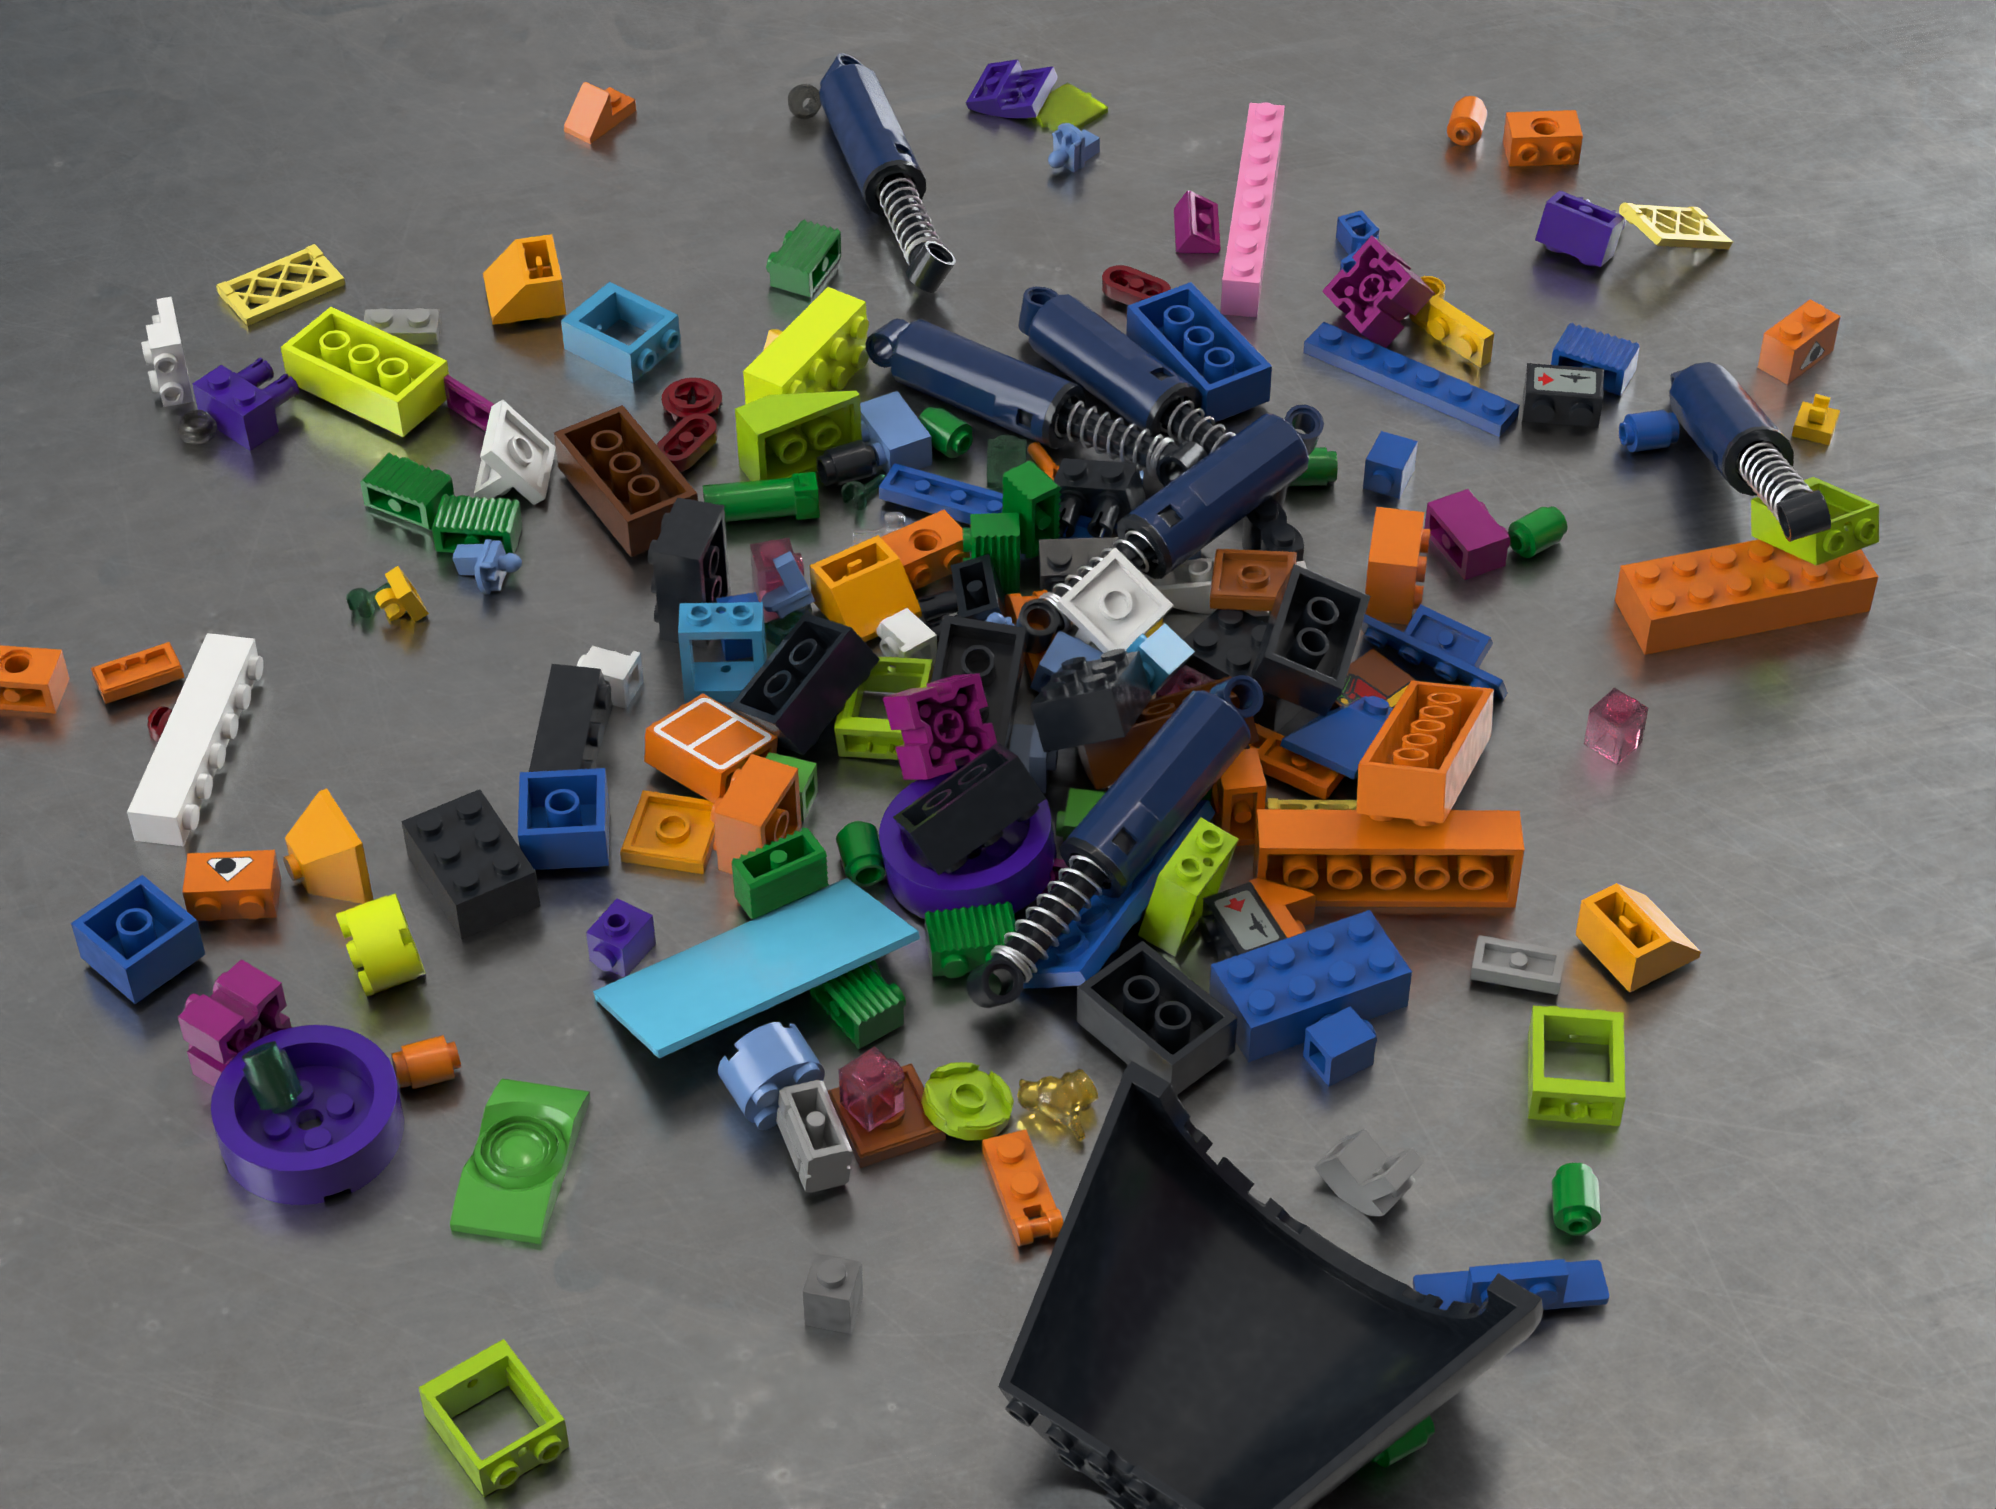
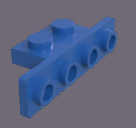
[1361,604,1508,700]
[1412,1259,1610,1310]

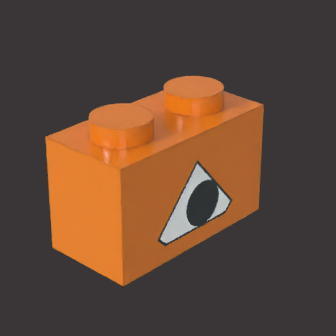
[1757,299,1841,385]
[182,850,281,921]

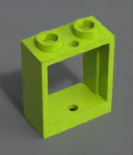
[1751,477,1879,566]
[834,657,934,760]
[1138,817,1239,957]
[1528,1005,1626,1126]
[418,1339,569,1497]

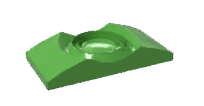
[450,1078,591,1245]

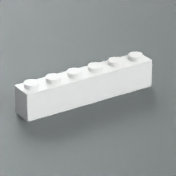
[127,633,263,847]

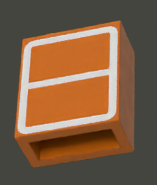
[644,693,778,803]

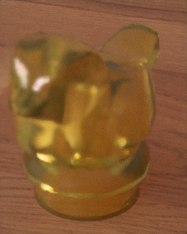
[1017,1069,1098,1142]

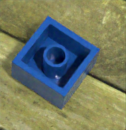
[518,768,610,870]
[71,875,206,1004]

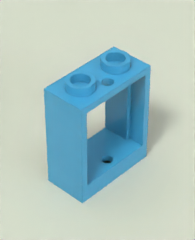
[561,282,681,383]
[678,602,767,703]

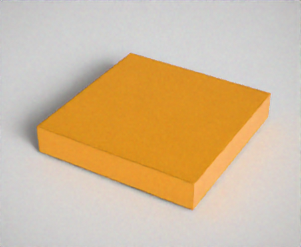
[620,790,715,874]

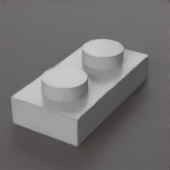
[364,308,441,344]
[1470,935,1566,995]

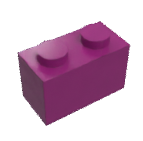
[1424,489,1510,580]

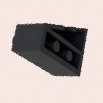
[529,664,613,772]

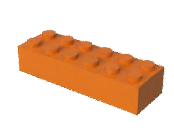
[1615,539,1878,655]
[1356,680,1494,826]
[1253,809,1525,908]

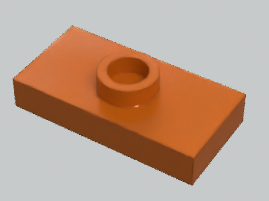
[91,642,185,704]

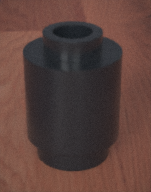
[816,439,877,487]

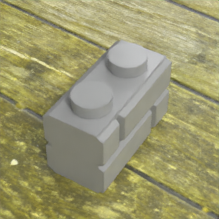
[776,1080,853,1193]

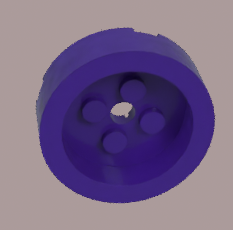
[879,765,1057,919]
[211,1025,404,1205]

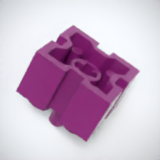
[1322,235,1435,348]
[883,673,997,780]
[178,959,292,1087]

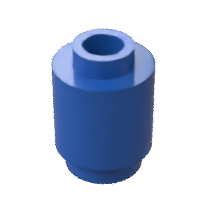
[1619,410,1680,452]

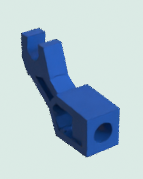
[1336,210,1379,273]

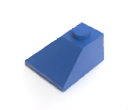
[1280,696,1393,779]

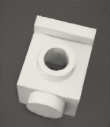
[877,608,937,666]
[577,646,644,709]

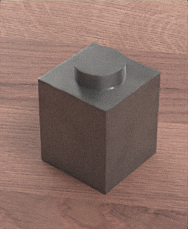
[802,1253,863,1334]

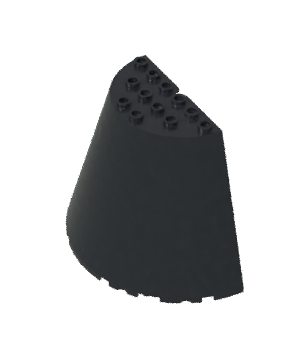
[998,1061,1543,1509]

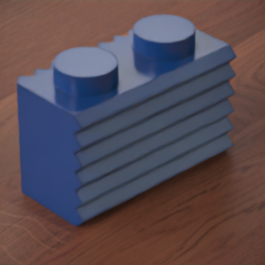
[1551,322,1640,396]

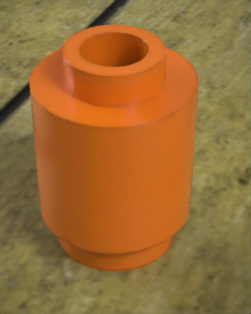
[1447,96,1487,146]
[391,1035,461,1090]

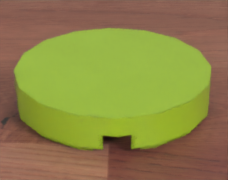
[921,1062,1014,1140]

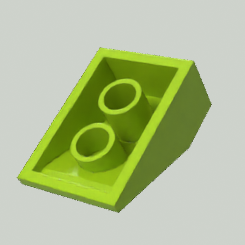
[735,390,862,481]

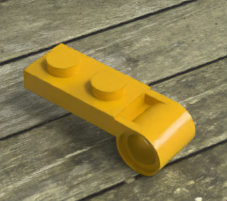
[1409,276,1494,368]

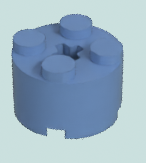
[718,1022,825,1130]

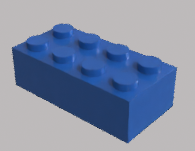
[1126,282,1272,424]
[1209,910,1412,1063]

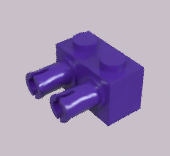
[1535,190,1626,267]
[192,358,300,451]

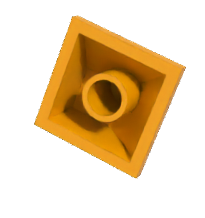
[283,788,374,904]

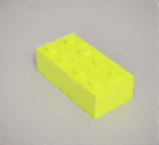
[743,287,869,404]
[281,307,449,437]

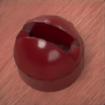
[147,706,173,742]

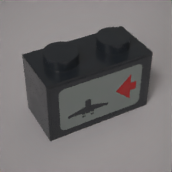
[1522,363,1604,428]
[1198,882,1287,962]

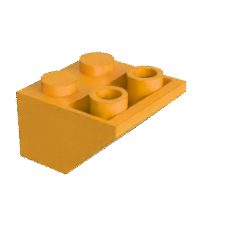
[483,234,566,325]
[810,535,922,642]
[1575,883,1701,993]

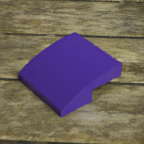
[966,59,1058,118]

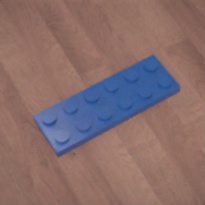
[1023,800,1216,989]

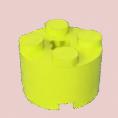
[336,893,425,997]

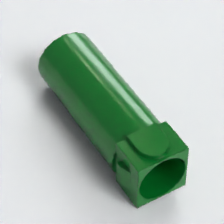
[703,472,820,522]

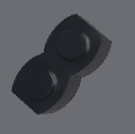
[1242,498,1304,562]

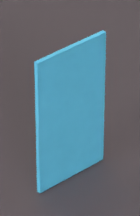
[593,878,920,1058]

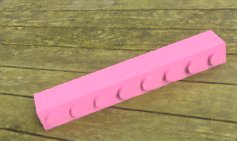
[1220,102,1285,318]

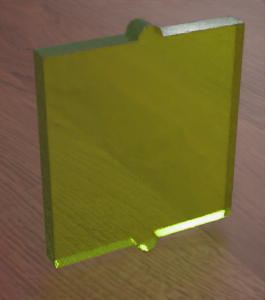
[1033,82,1108,131]

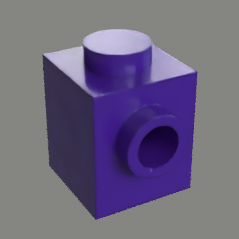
[586,898,656,977]

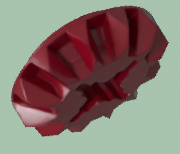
[661,378,723,422]

